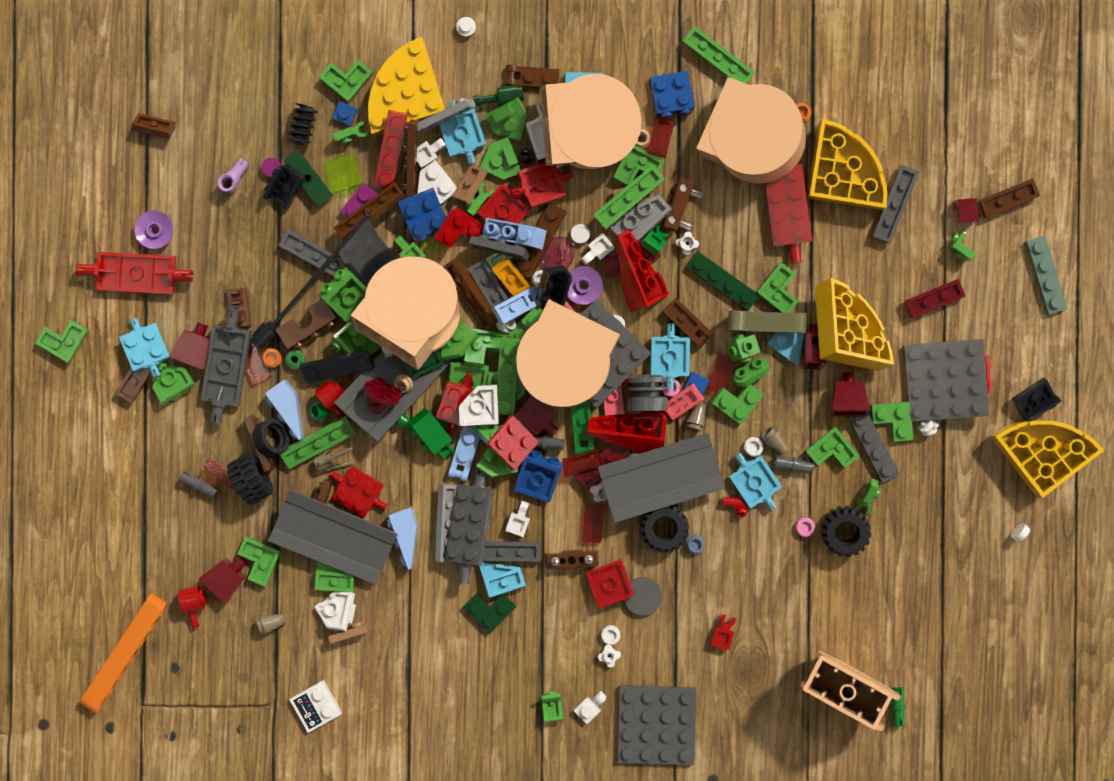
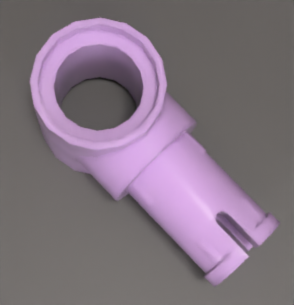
[218,157,250,194]

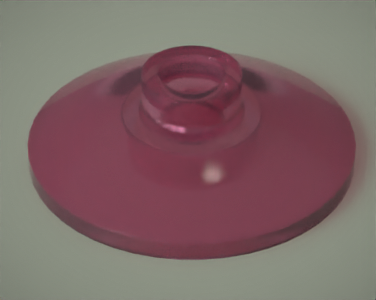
[541,237,575,269]

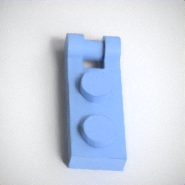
[492,286,542,326]
[448,426,480,482]

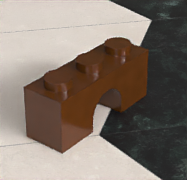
[275,299,339,350]

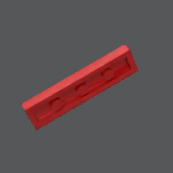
[374,110,408,188]

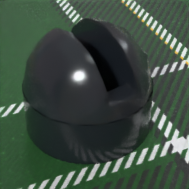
[519,148,534,164]

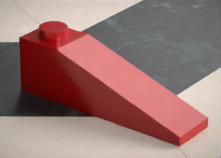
[615,229,669,312]
[587,411,667,453]

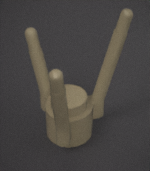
[314,441,355,472]

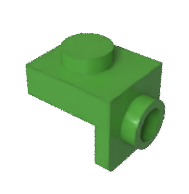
[948,231,976,262]
[541,692,564,723]

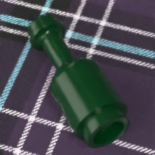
[473,84,524,108]

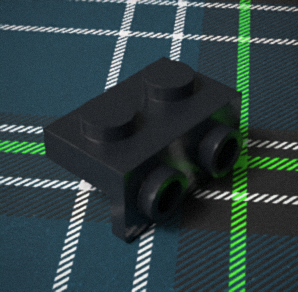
[262,164,305,209]
[535,265,573,306]
[1012,377,1061,421]

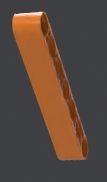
[79,593,168,714]

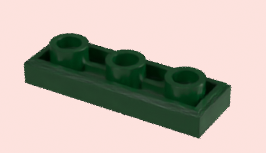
[283,150,334,207]

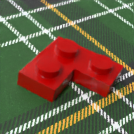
[433,206,484,249]

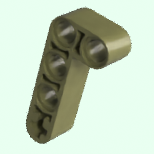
[728,311,807,333]

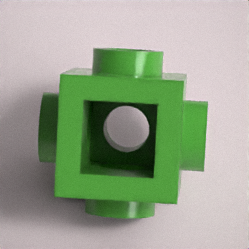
[726,334,761,363]

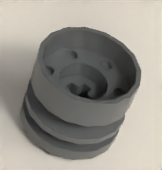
[627,375,668,411]

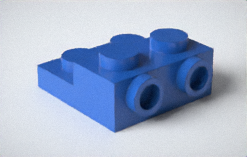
[650,71,695,118]
[398,188,446,241]
[514,450,563,502]

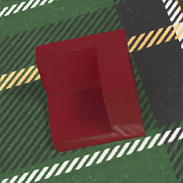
[953,198,979,223]

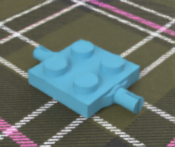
[440,100,486,165]
[119,317,171,379]
[650,324,690,390]
[729,452,782,511]

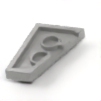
[610,195,673,242]

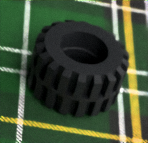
[227,452,273,505]
[640,505,689,553]
[820,506,872,557]

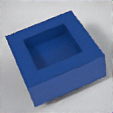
[332,101,358,127]
[684,372,710,395]

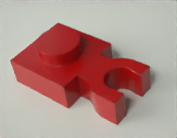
[710,614,736,650]

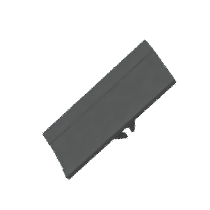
[334,348,455,442]
[598,433,725,522]
[268,490,398,584]

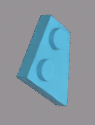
[767,333,804,366]
[479,562,526,598]

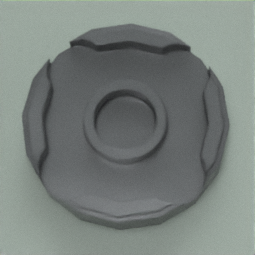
[624,577,662,616]

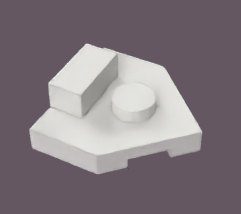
[314,591,356,631]

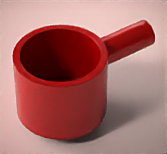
[315,380,346,419]
[178,585,207,628]

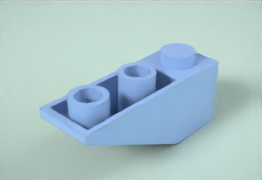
[483,218,546,250]
[265,380,304,440]
[387,506,418,570]

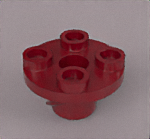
[363,377,402,414]

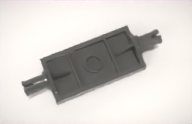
[201,308,252,424]
[445,468,494,584]

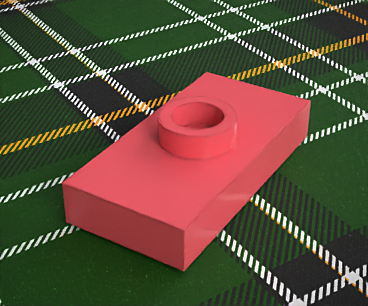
[604,384,624,416]
[665,384,704,421]

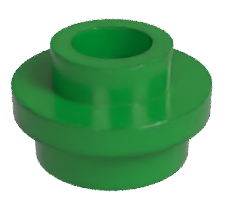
[286,350,305,369]
[310,401,328,421]

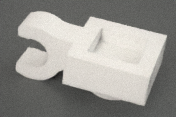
[417,139,446,169]
[581,233,615,265]
[505,501,530,537]
[574,691,606,724]

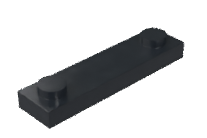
[298,350,375,383]

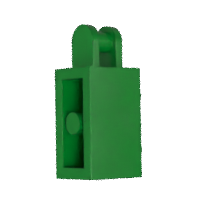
[408,408,455,461]

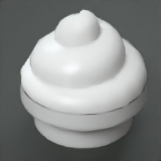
[496,319,516,333]

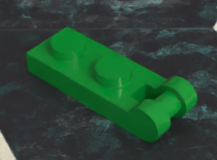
[571,401,595,456]

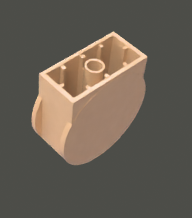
[540,74,641,169]
[696,77,806,184]
[351,257,460,370]
[516,300,621,407]
[800,650,901,731]

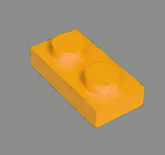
[492,257,530,296]

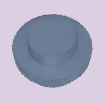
[686,535,705,554]

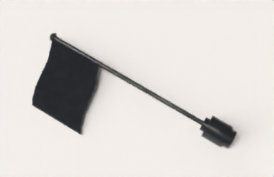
[251,212,396,349]

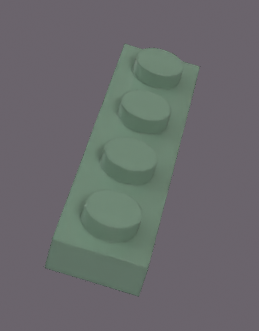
[1025,236,1068,315]

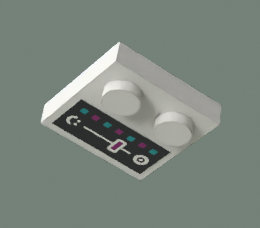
[289,680,342,733]

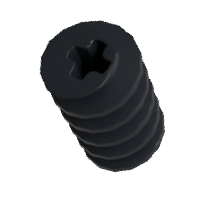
[286,103,318,146]

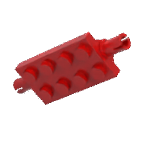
[765,164,812,264]
[75,251,194,295]

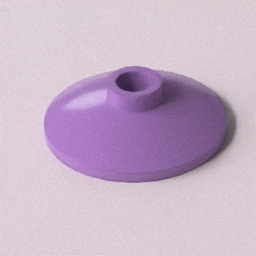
[135,210,173,249]
[568,266,603,305]

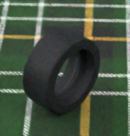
[252,418,290,457]

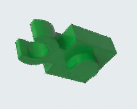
[640,225,669,256]

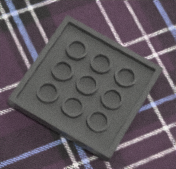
[581,299,651,408]
[904,339,989,422]
[618,685,696,765]

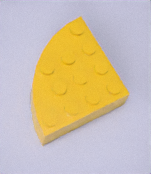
[368,37,445,137]
[807,119,887,210]
[815,278,894,371]
[990,420,1104,498]

